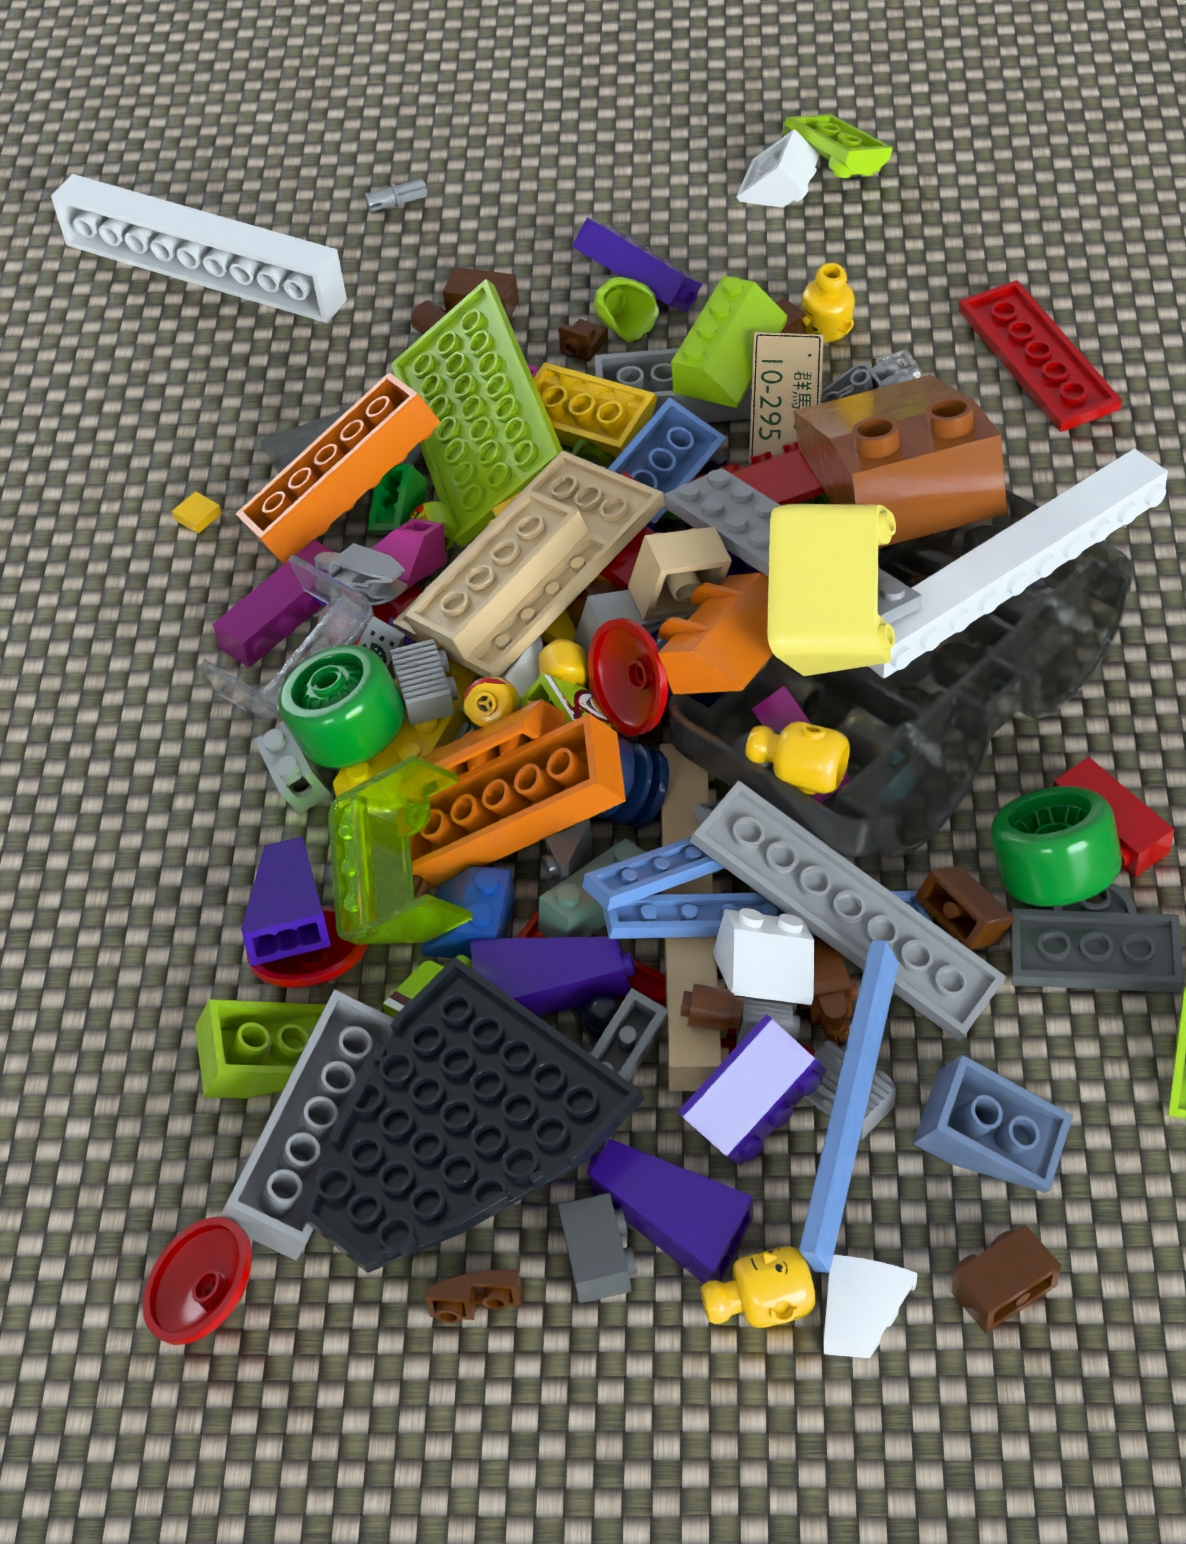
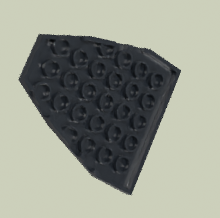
[302,957,644,1273]

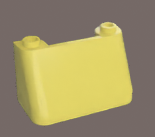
[767,504,896,676]

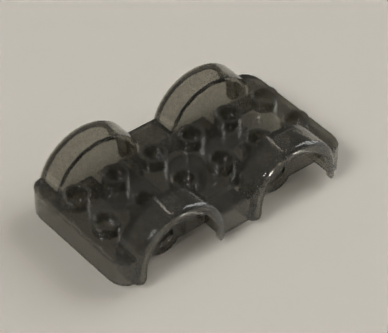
[669,489,1132,858]

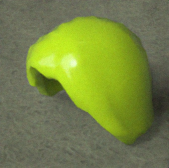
[593,277,659,342]

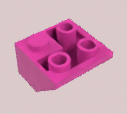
[372,518,446,589]

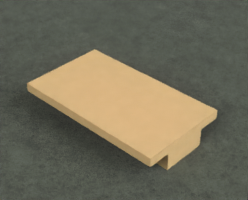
[392,451,665,678]

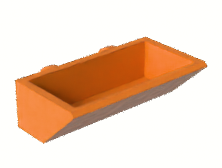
[658,573,773,694]

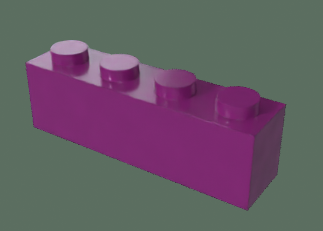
[212,540,334,668]

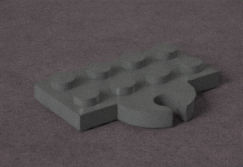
[1011,883,1184,992]

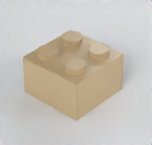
[628,527,732,621]

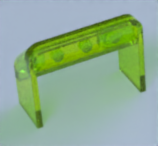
[328,755,473,945]

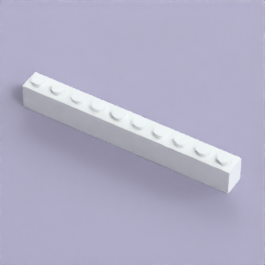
[868,448,1168,679]

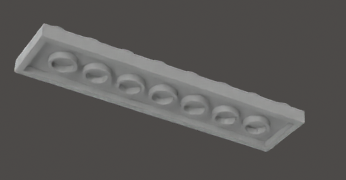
[664,468,921,624]
[690,780,1006,1042]

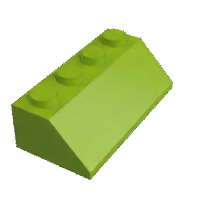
[671,275,787,408]

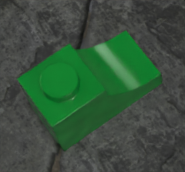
[368,464,428,535]

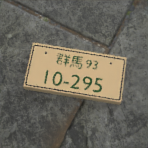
[749,332,824,464]

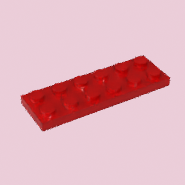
[958,280,1122,432]

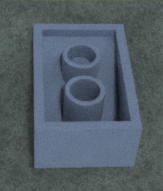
[913,1055,1073,1193]

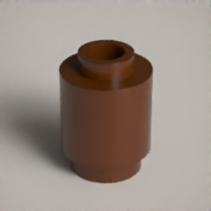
[411,300,448,334]
[680,983,744,1032]

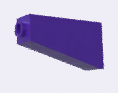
[572,217,703,313]
[241,836,331,966]
[470,937,636,1017]
[587,1139,754,1283]

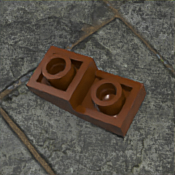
[424,1270,523,1323]

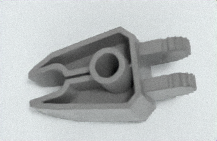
[821,359,909,403]
[314,543,408,605]

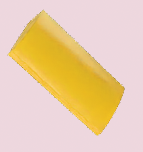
[533,362,657,460]

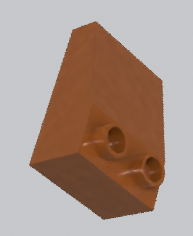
[793,375,1007,548]

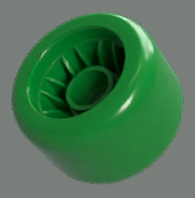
[278,645,405,768]
[991,786,1122,906]

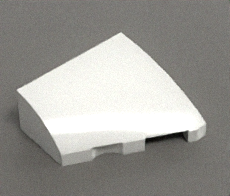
[824,1255,917,1358]

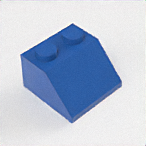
[421,866,515,960]

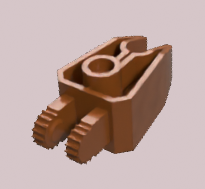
[798,937,858,1043]

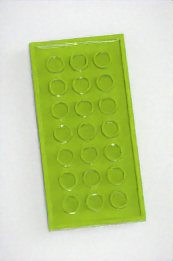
[391,279,563,547]

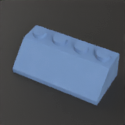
[608,397,727,528]

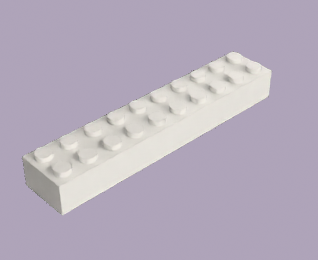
[51,174,347,323]

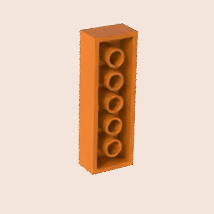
[235,372,441,565]
[399,713,626,889]

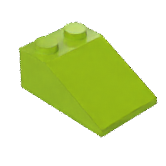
[195,999,326,1099]

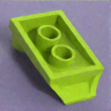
[781,114,893,178]

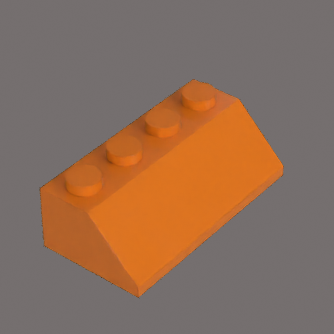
[397,699,566,797]

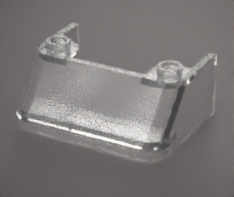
[200,554,374,721]

